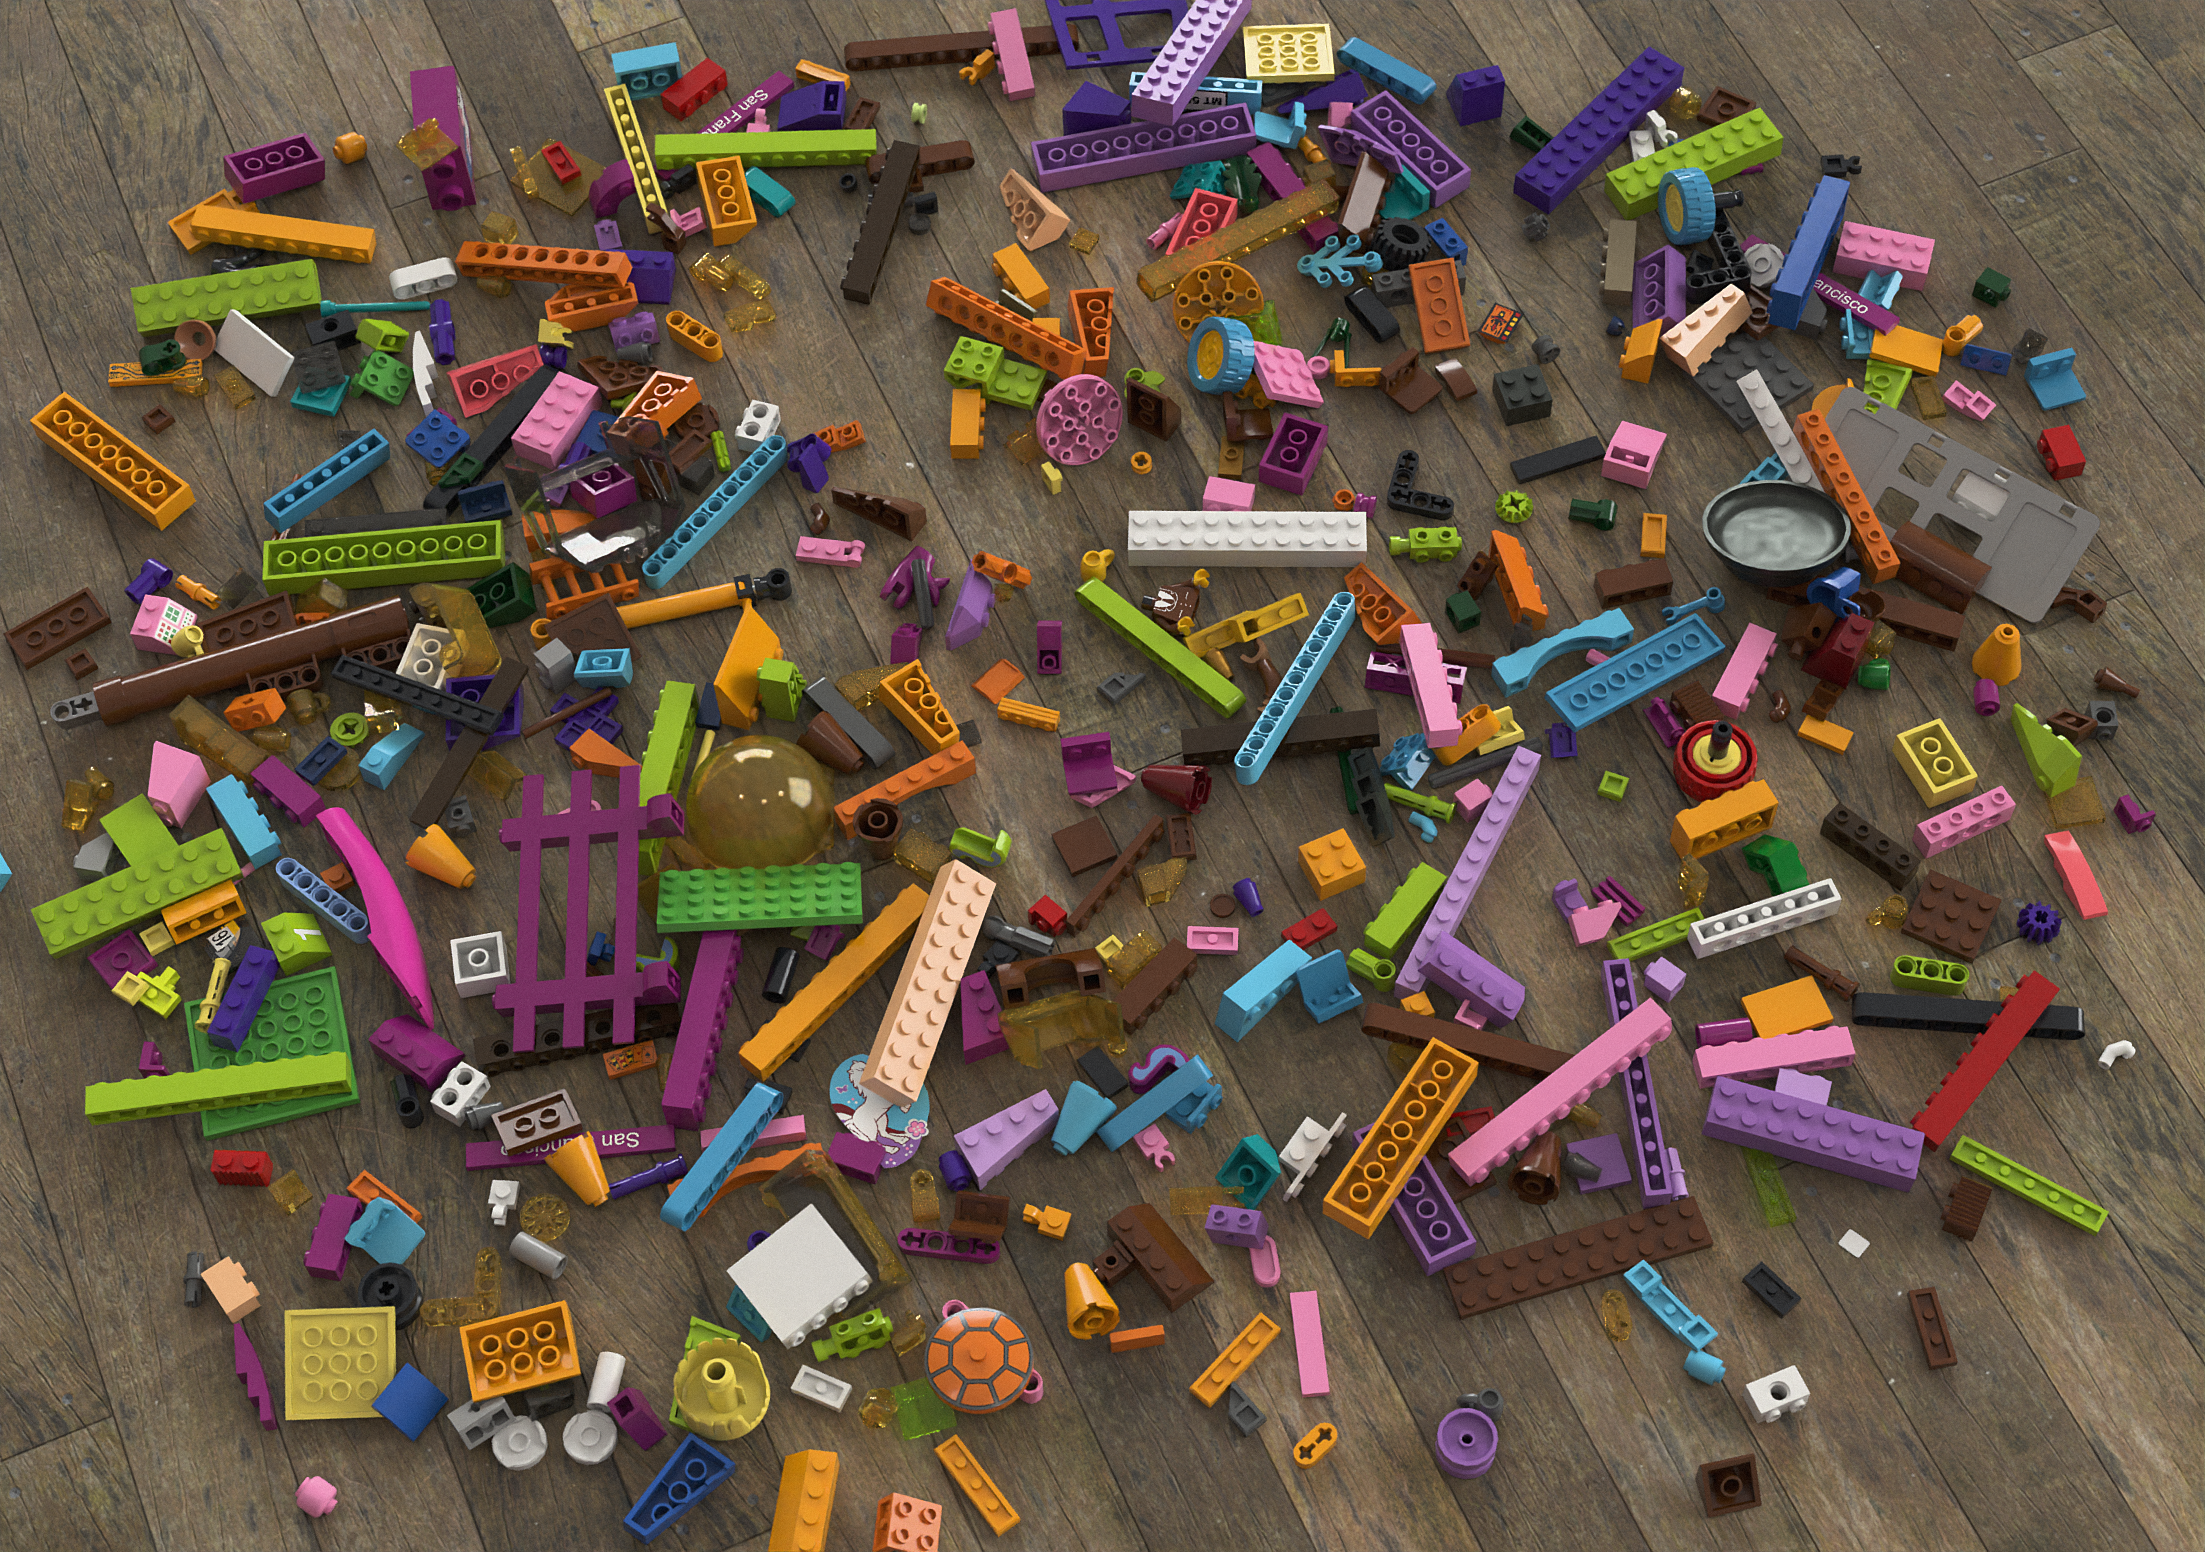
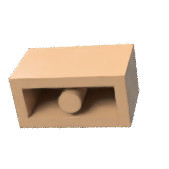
[201,1256,261,1324]

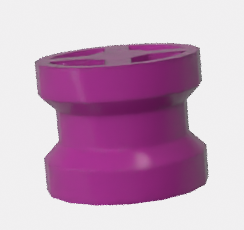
[1353,492,1377,519]

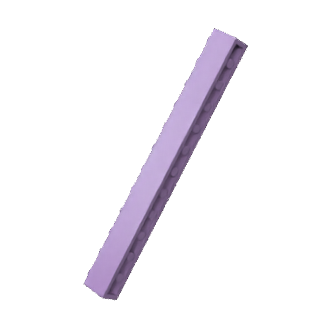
[1394,746,1541,999]

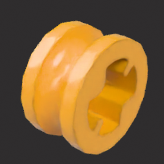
[1131,452,1152,474]

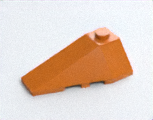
[522,508,622,553]

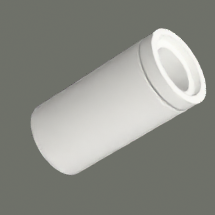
[587,1352,626,1413]

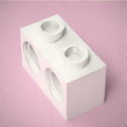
[735,400,781,453]
[430,1061,491,1127]

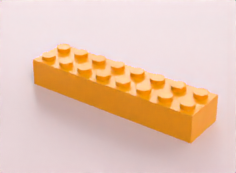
[30,392,196,531]
[1323,1037,1479,1240]

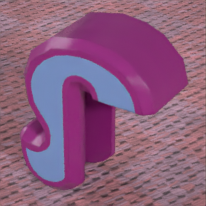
[1128,1045,1189,1094]

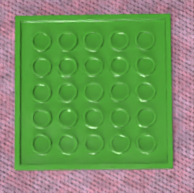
[184,966,360,1141]

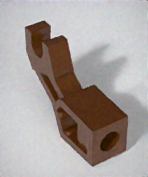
[646,202,686,255]
[2050,587,2107,623]

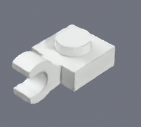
[1644,110,1678,148]
[488,1180,520,1226]

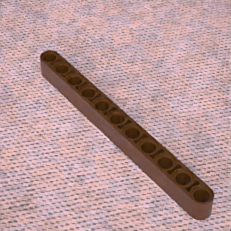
[844,24,1079,71]

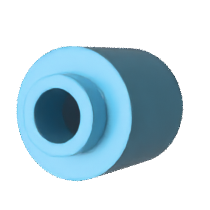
[1683,1349,1726,1386]

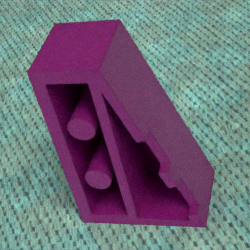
[961,970,1013,1065]

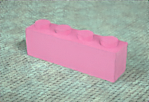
[987,8,1035,101]
[1712,623,1778,720]

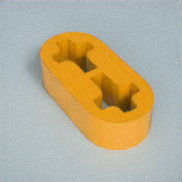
[1293,1423,1337,1469]

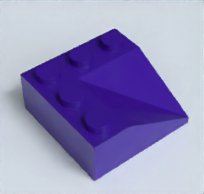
[446,674,524,752]

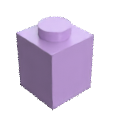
[1643,956,1686,1003]

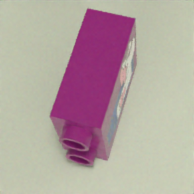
[410,66,476,211]

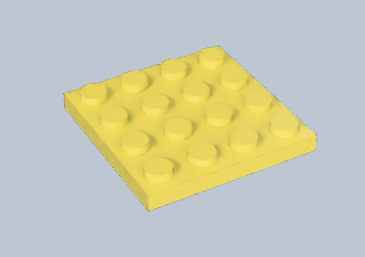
[1243,24,1335,84]
[285,1306,396,1420]

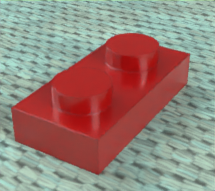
[541,141,582,185]
[1281,908,1337,950]

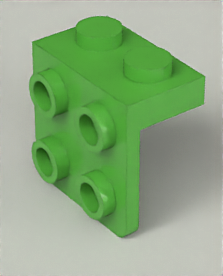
[349,350,414,406]

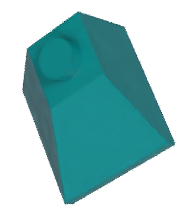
[1215,1134,1281,1210]

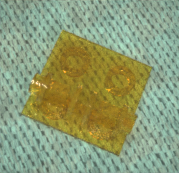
[395,118,459,171]

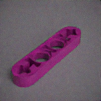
[897,1228,1000,1264]

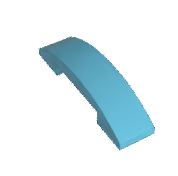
[1623,1259,1718,1351]

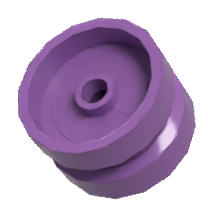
[1435,1408,1498,1479]

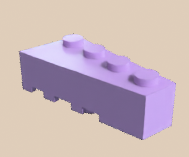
[954,1089,1059,1190]

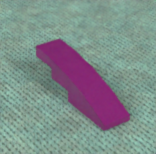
[234,1323,277,1431]

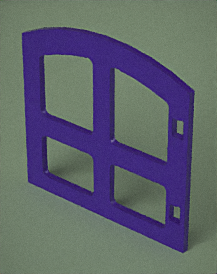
[1044,0,1189,70]

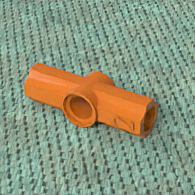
[971,551,1032,589]

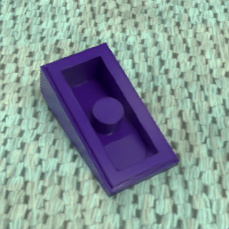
[798,443,829,493]

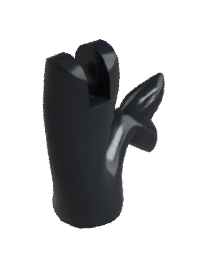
[211,246,270,275]

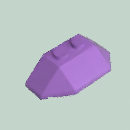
[945,559,996,651]

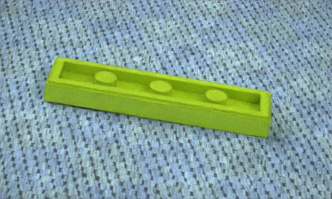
[1606,907,1705,962]

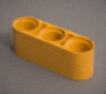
[666,311,723,362]
[1431,704,1501,766]

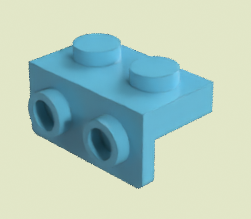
[1858,270,1903,310]
[1839,309,1873,359]

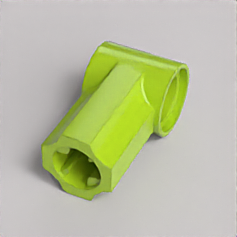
[1346,948,1396,992]

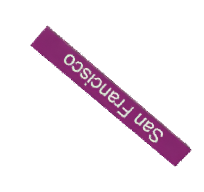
[653,71,794,182]
[1740,235,1900,336]
[466,1124,676,1171]

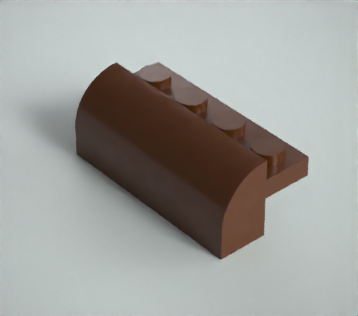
[1890,521,1992,614]

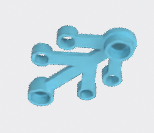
[1297,235,1383,288]

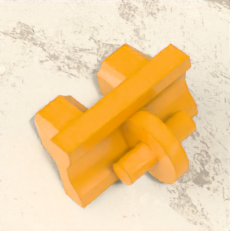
[1235,373,1277,409]

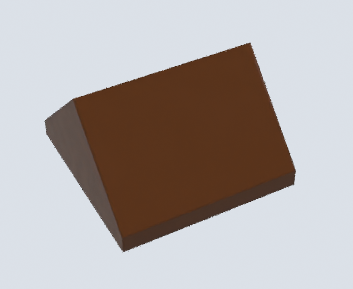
[1695,1453,1762,1518]

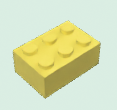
[1892,718,1978,809]

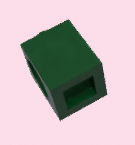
[1972,267,2011,308]
[1445,590,1481,634]

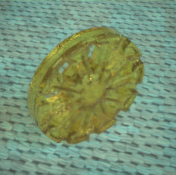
[520,1193,570,1241]

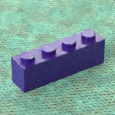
[207,945,280,1053]

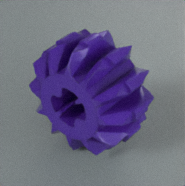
[2016,901,2062,946]

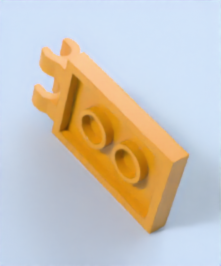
[168,189,260,255]

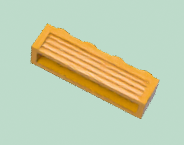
[795,59,851,91]
[997,697,1060,732]

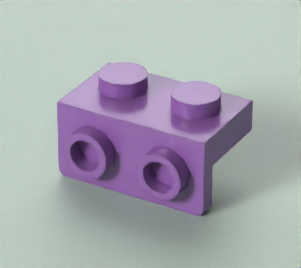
[608,312,660,352]

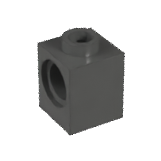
[2084,701,2118,741]

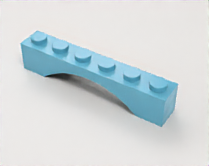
[1491,608,1634,698]

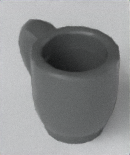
[1457,1388,1504,1423]

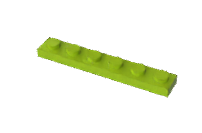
[1950,1135,2109,1237]

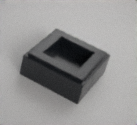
[913,192,938,218]

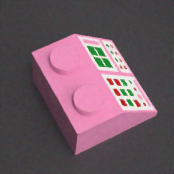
[130,595,198,656]

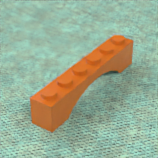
[833,740,976,840]
[667,1142,831,1218]

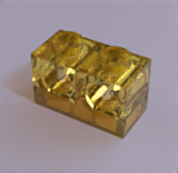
[364,690,403,735]
[1107,929,1162,989]

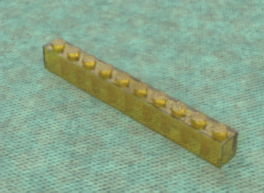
[1136,179,1340,303]

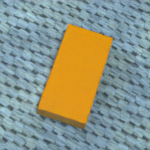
[1640,513,1667,558]
[1797,714,1854,755]

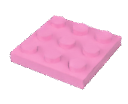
[1253,341,1324,408]

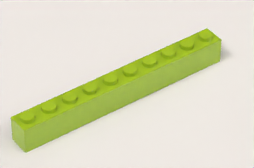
[655,129,877,170]
[85,1051,352,1126]

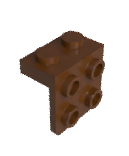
[1379,347,1442,414]
[948,1190,1010,1244]

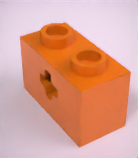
[223,688,286,733]

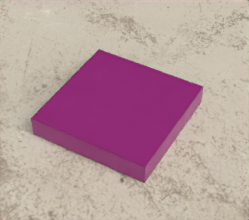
[87,929,158,990]

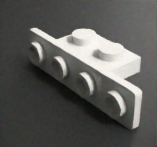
[1278,1112,1347,1202]

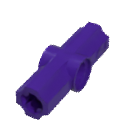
[429,299,456,365]

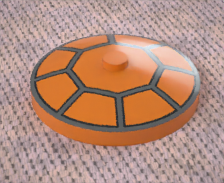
[924,1308,1034,1414]

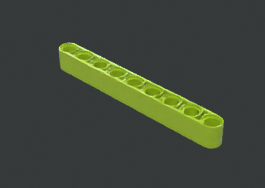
[1074,577,1247,718]

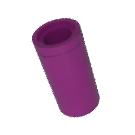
[1695,1017,1752,1048]

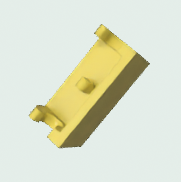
[538,319,574,349]

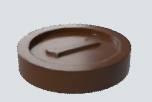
[1210,894,1235,918]

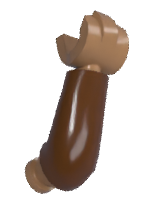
[1240,638,1283,715]

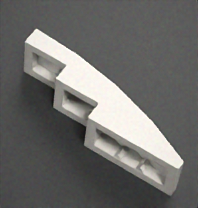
[413,330,438,417]

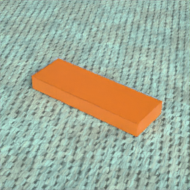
[346,1170,422,1224]

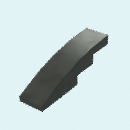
[1347,747,1395,847]

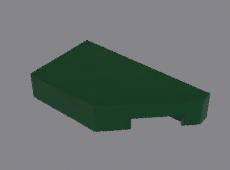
[438,452,484,488]

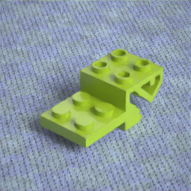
[944,336,1048,410]

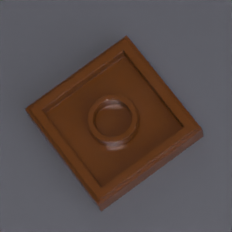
[1696,86,1756,127]
[1051,815,1118,877]

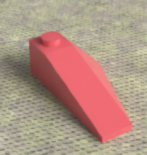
[446,344,544,418]

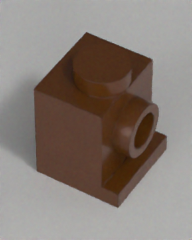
[1092,1240,1134,1288]

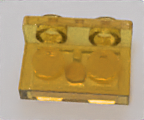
[1678,853,1709,910]

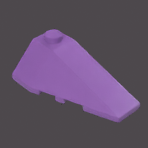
[1318,125,1404,173]

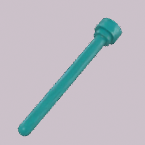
[320,300,430,319]

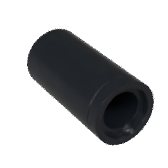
[761,947,800,1004]

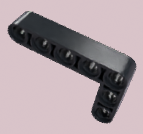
[1686,210,1752,305]

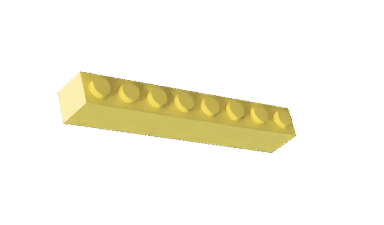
[604,84,668,234]

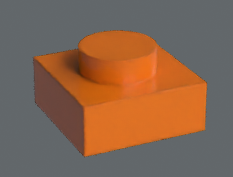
[320,862,355,893]

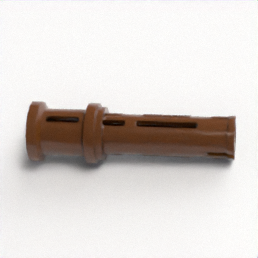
[1784,945,1860,1002]

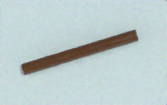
[521,686,612,739]

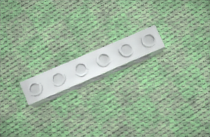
[1687,878,1842,959]

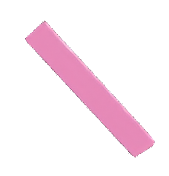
[700,1115,807,1153]

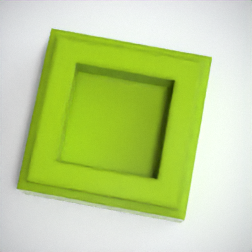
[1597,771,1629,802]

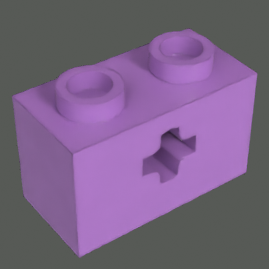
[1205,1204,1269,1249]

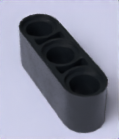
[1344,285,1400,344]

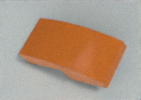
[813,420,866,453]

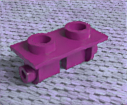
[1643,697,1685,748]

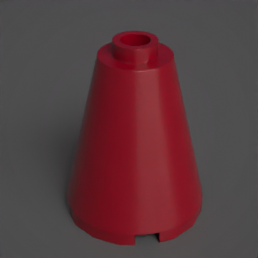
[1141,765,1212,815]

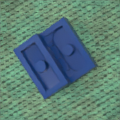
[371,1363,448,1442]

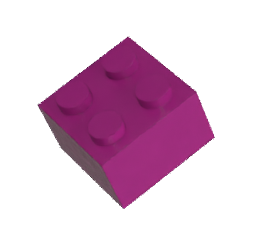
[569,457,637,518]

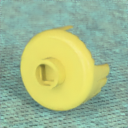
[673,1338,770,1441]

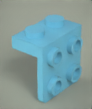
[1254,102,1307,149]
[344,1197,425,1264]

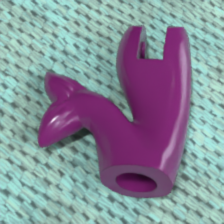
[879,546,950,609]

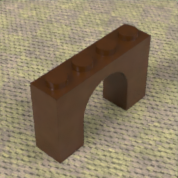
[995,948,1106,1010]

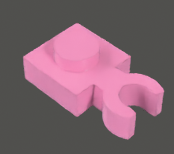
[1133,1124,1175,1172]

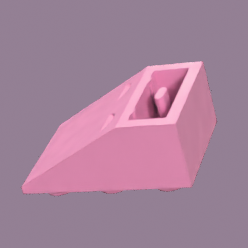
[1601,421,1667,489]

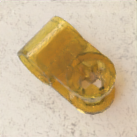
[910,1169,940,1223]

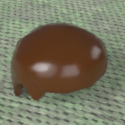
[1846,590,1886,623]

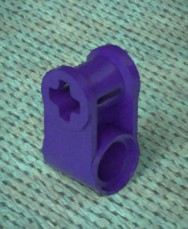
[787,434,831,472]

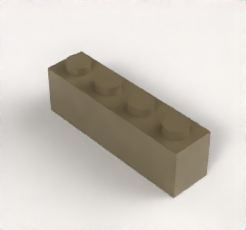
[1599,219,1637,306]

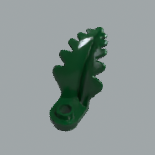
[1222,155,1262,213]

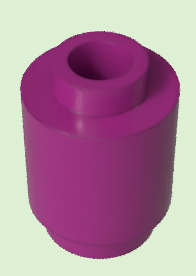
[1973,679,2000,716]

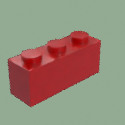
[661,57,728,122]

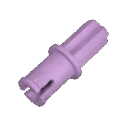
[1665,1148,1689,1201]

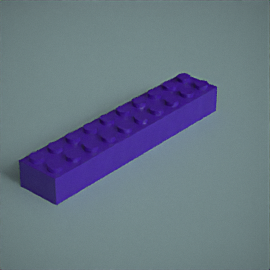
[1513,47,1684,215]

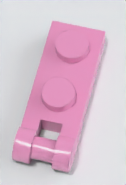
[796,536,865,568]

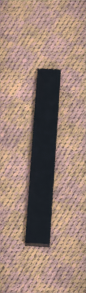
[330,655,504,736]

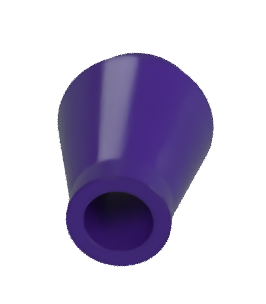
[1232,878,1264,917]

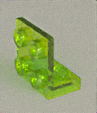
[1228,300,1283,346]

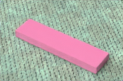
[1290,1291,1329,1398]

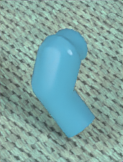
[1408,811,1438,843]

